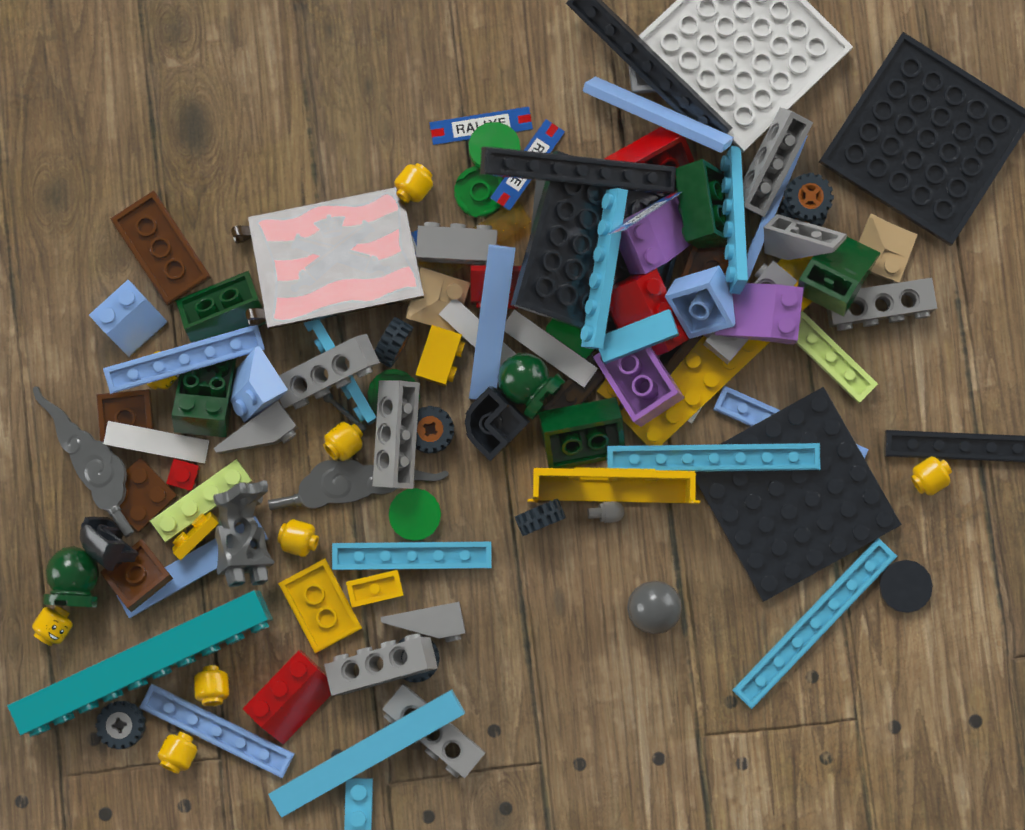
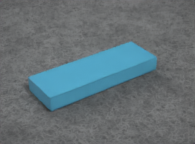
[599,309,679,364]

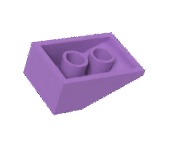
[619,197,691,275]
[714,283,803,345]
[593,347,685,427]

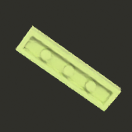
[796,311,878,404]
[150,459,252,542]

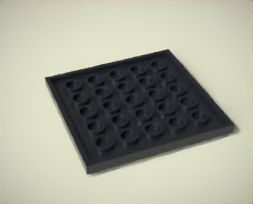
[819,32,1025,246]
[511,151,680,334]
[695,387,902,602]

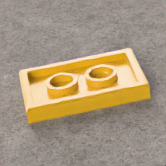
[278,558,363,654]

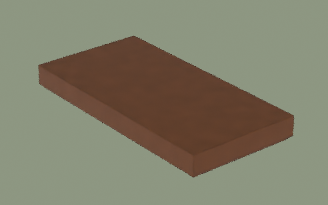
[110,190,212,306]

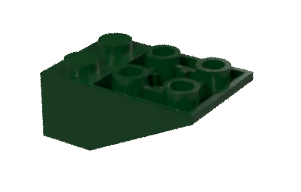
[798,230,881,317]
[171,358,237,438]

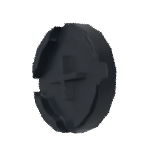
[879,560,933,613]

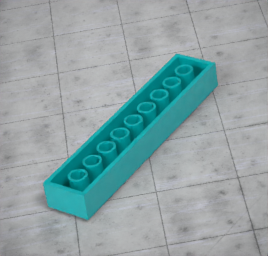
[7,590,273,737]

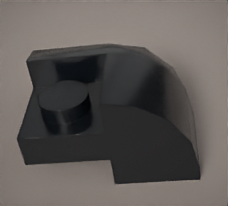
[465,386,530,461]
[79,517,139,571]

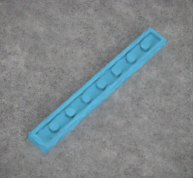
[607,443,820,472]
[732,538,897,709]
[268,689,465,818]

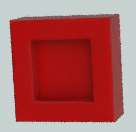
[166,459,200,491]

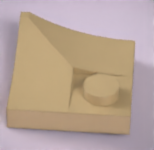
[858,214,918,283]
[405,266,470,332]

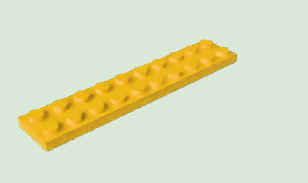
[620,256,813,446]

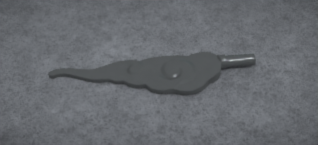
[33,386,134,538]
[268,460,449,510]

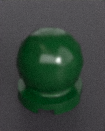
[497,353,565,420]
[43,546,99,608]

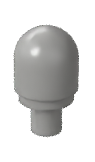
[587,501,625,523]

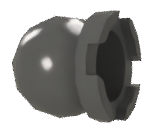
[627,581,682,634]

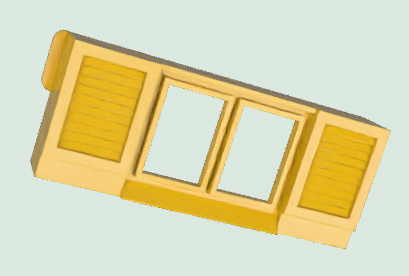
[527,467,700,504]

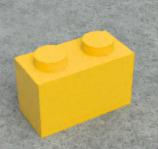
[415,325,465,387]

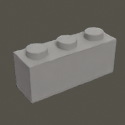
[416,222,497,265]

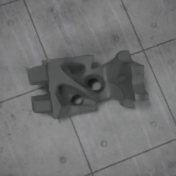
[213,480,274,587]

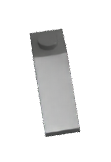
[763,214,847,260]
[213,401,298,454]
[380,602,466,642]

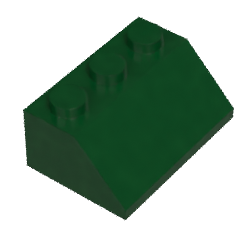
[675,159,727,248]
[176,270,266,343]
[538,397,625,469]

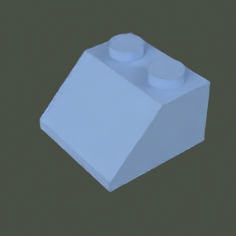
[665,266,735,339]
[89,280,168,357]
[230,346,288,423]

